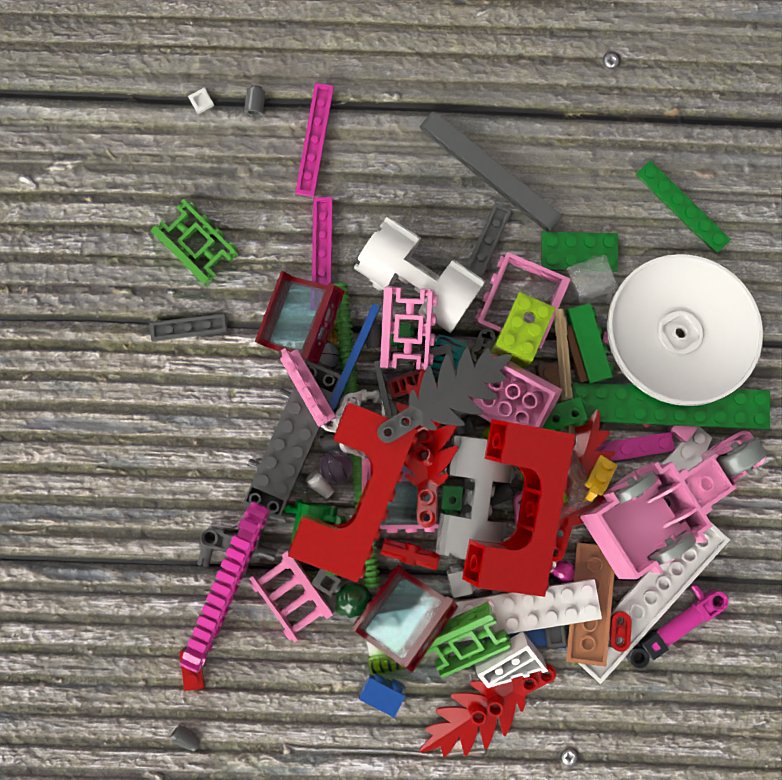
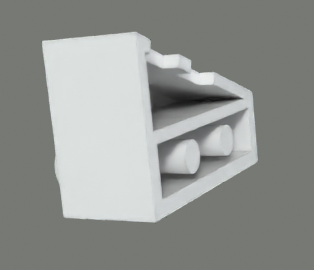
[475,631,548,688]

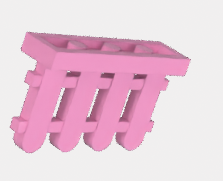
[280,348,336,427]

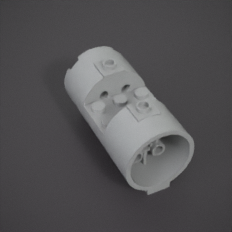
[435,436,515,559]

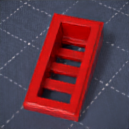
[386,369,421,399]

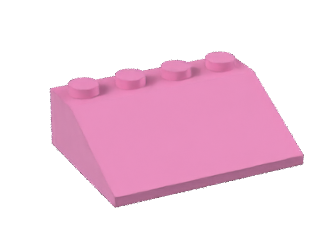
[469,354,562,428]

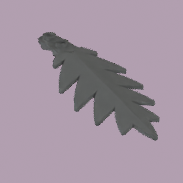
[377,348,512,443]

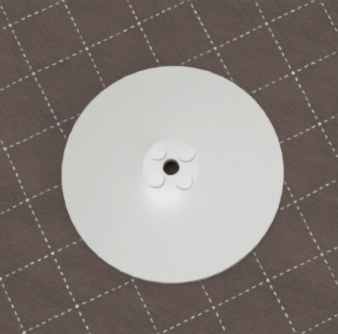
[607,254,763,406]

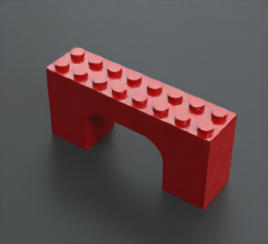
[288,402,418,582]
[462,419,575,597]

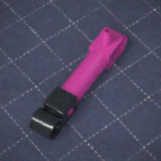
[626,584,729,668]

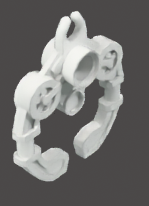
[321,389,397,458]

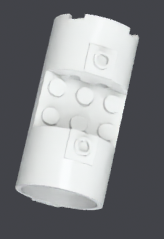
[354,217,486,333]

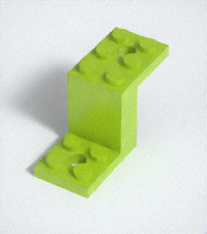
[490,292,555,369]

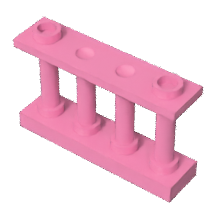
[249,550,334,642]

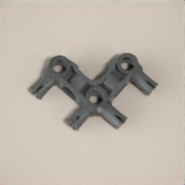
[197,511,288,578]

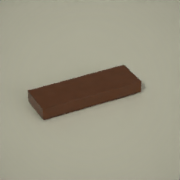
[567,325,588,383]

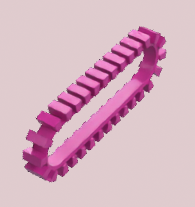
[180,501,270,673]

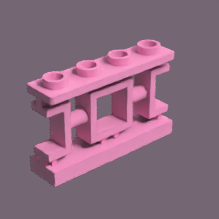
[380,286,437,370]

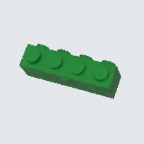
[565,303,613,384]
[542,395,589,431]

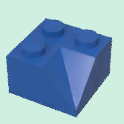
[359,674,405,718]

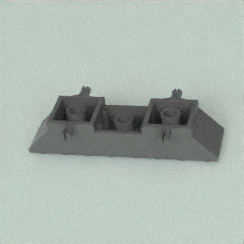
[243,360,341,520]

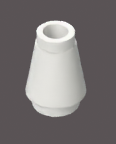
[306,470,334,499]

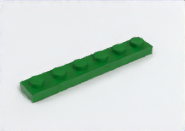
[636,160,731,254]

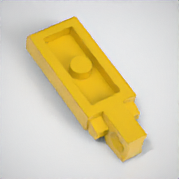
[585,455,618,502]

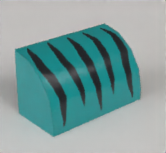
[429,334,467,376]

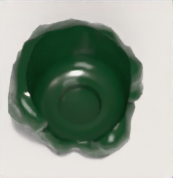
[335,582,372,618]

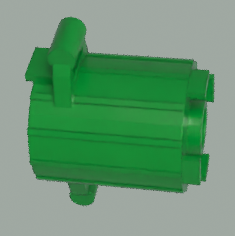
[285,499,346,544]

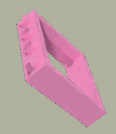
[475,252,571,351]

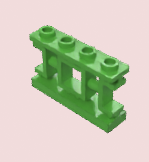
[150,199,239,287]
[426,602,511,678]

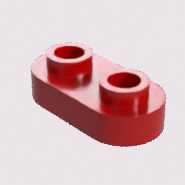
[609,611,632,652]

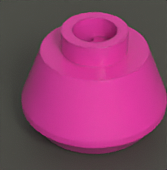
[550,560,575,583]

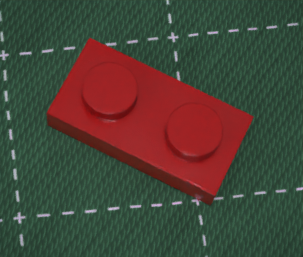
[179,650,205,691]

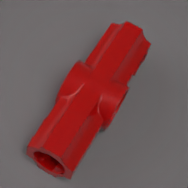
[380,538,440,570]

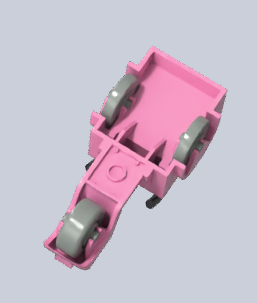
[580,431,766,579]

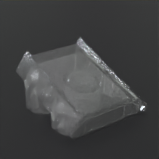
[567,255,618,303]

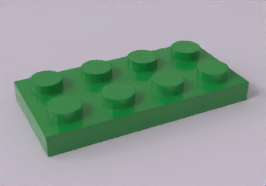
[541,232,618,272]

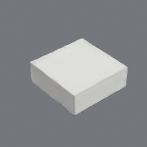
[188,87,214,114]

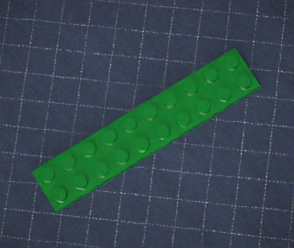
[572,383,770,430]

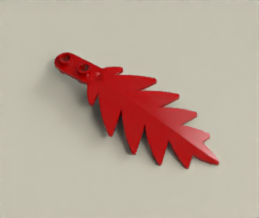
[395,369,459,528]
[552,410,615,562]
[420,663,556,757]

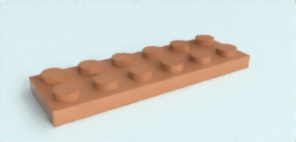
[566,543,614,667]

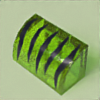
[368,654,406,676]

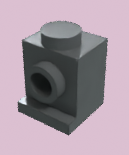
[311,569,343,597]

